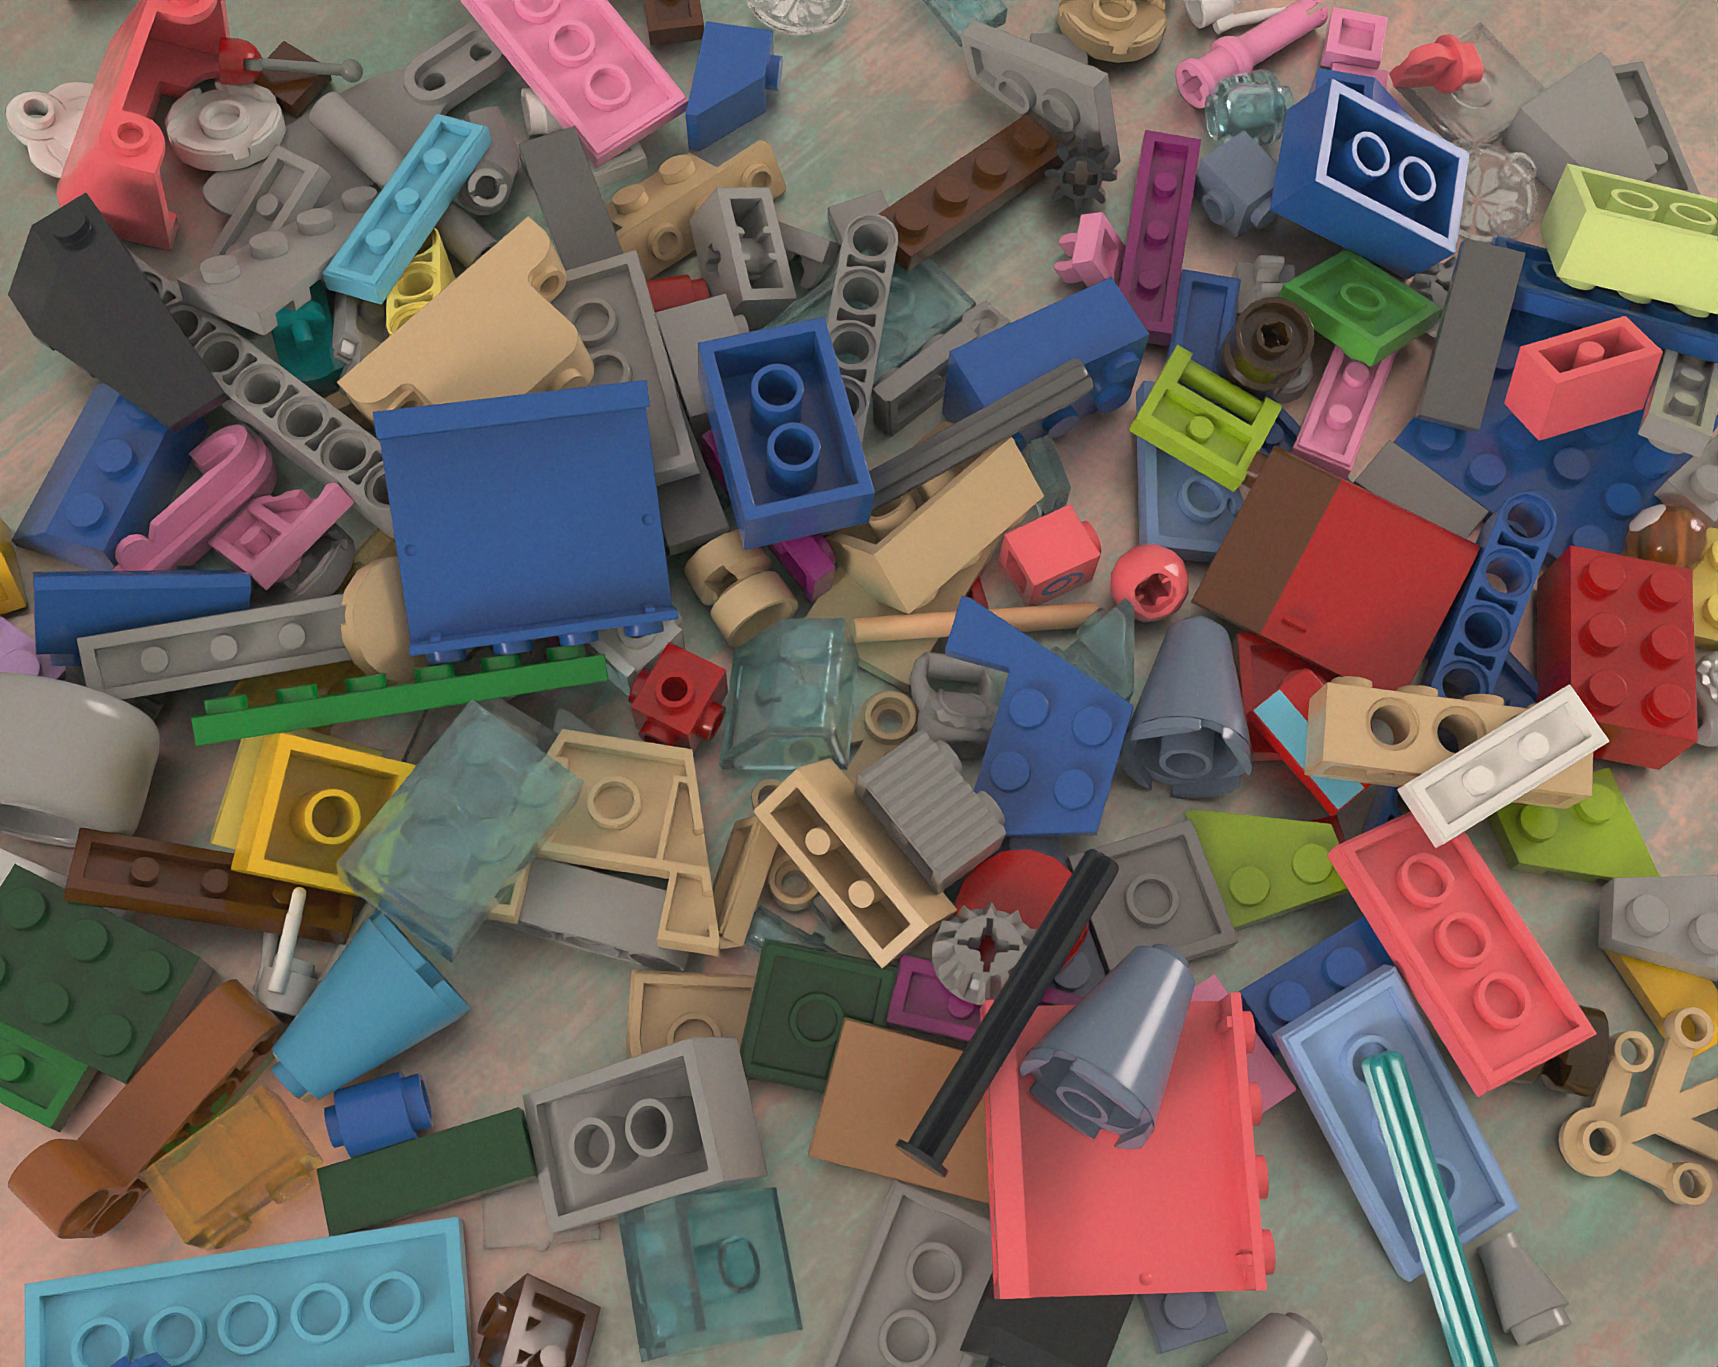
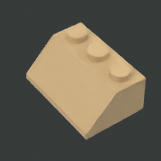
[824,421,1044,614]

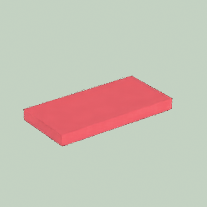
[1327,811,1597,1098]

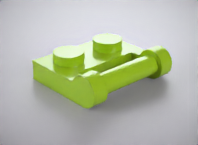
[1128,344,1282,492]

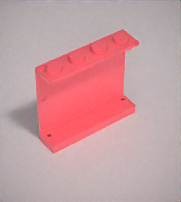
[980,992,1276,1299]

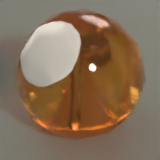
[1624,503,1708,572]

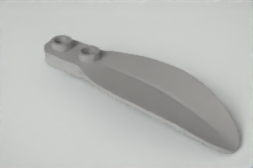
[203,21,510,217]

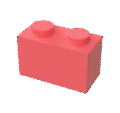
[1504,316,1663,441]

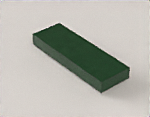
[317,1107,538,1237]

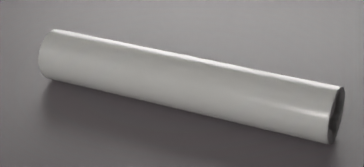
[309,92,498,269]

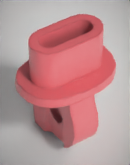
[1389,34,1484,93]

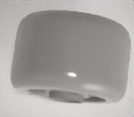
[0,672,161,847]

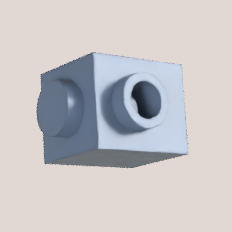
[1193,130,1279,239]

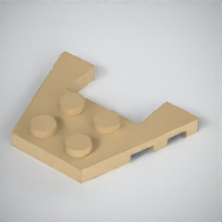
[454,729,720,957]

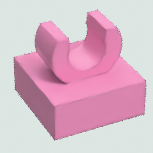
[1054,212,1125,287]

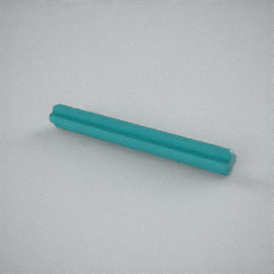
[1361,1051,1499,1367]

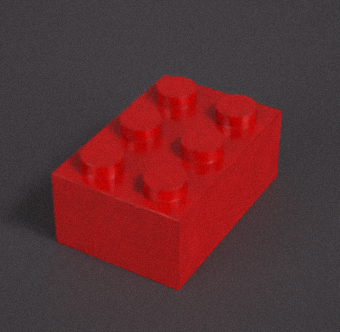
[1537,545,1698,770]

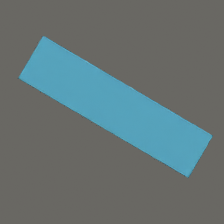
[322,113,492,304]

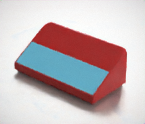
[1246,668,1371,816]

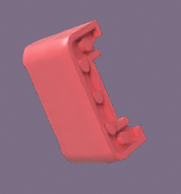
[56,0,230,251]

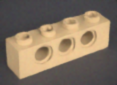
[1304,676,1594,809]

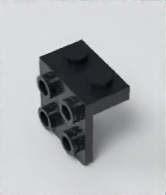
[960,1270,1135,1367]

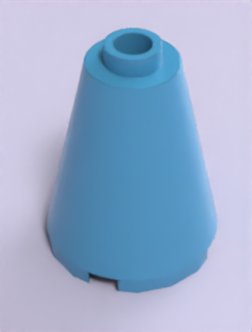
[271,908,471,1100]

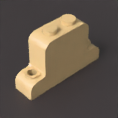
[337,216,594,427]

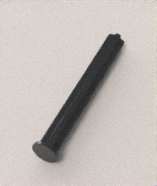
[895,849,1119,1178]

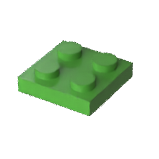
[1278,249,1442,367]

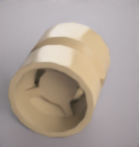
[684,529,798,648]

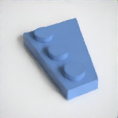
[1136,381,1244,563]

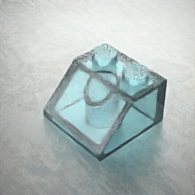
[719,618,859,770]
[618,1187,803,1363]

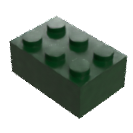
[0,864,215,1085]

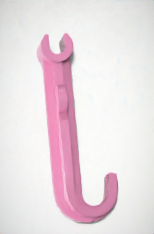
[111,424,278,571]

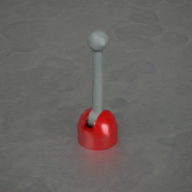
[219,37,363,86]

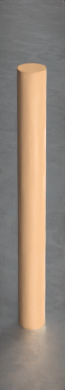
[850,602,1099,643]

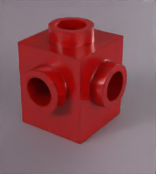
[628,642,728,754]

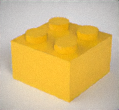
[231,733,416,899]

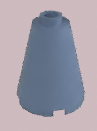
[1120,616,1253,798]
[1019,944,1195,1150]

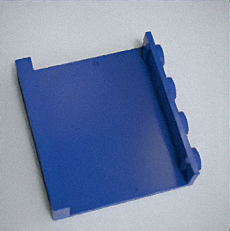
[373,380,678,664]

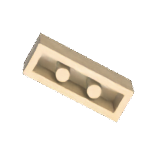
[753,758,957,968]

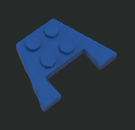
[945,596,1133,838]

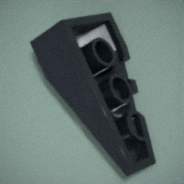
[8,193,229,433]

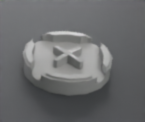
[249,523,356,609]

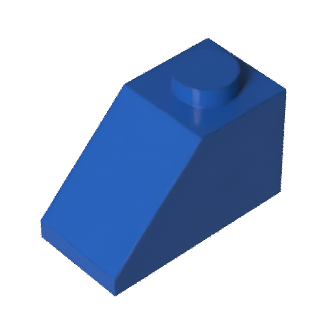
[685,21,783,151]

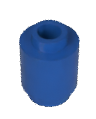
[324,1071,434,1158]

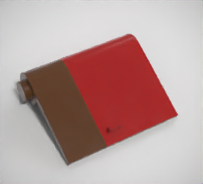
[1191,445,1480,691]

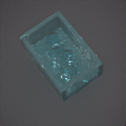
[336,700,584,963]

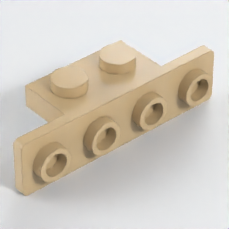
[605,140,786,280]

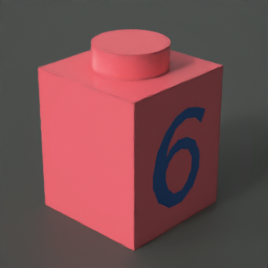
[999,504,1101,606]

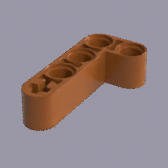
[8,979,287,1239]

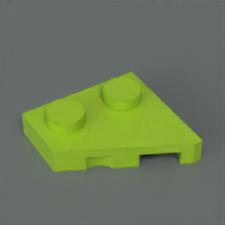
[1487,768,1661,883]
[1185,809,1349,932]

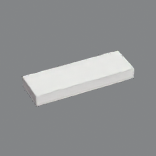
[1397,684,1610,848]

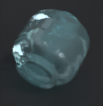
[1205,69,1294,146]

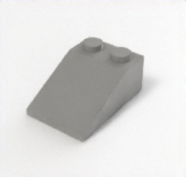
[522,1037,768,1234]

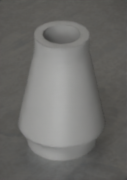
[1476,1232,1572,1347]

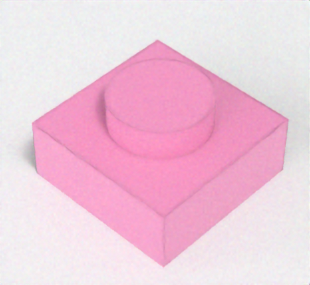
[1320,7,1388,69]

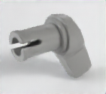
[457,106,520,215]

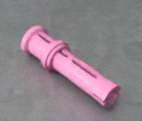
[1175,0,1328,109]

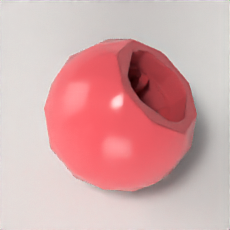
[1110,544,1188,623]

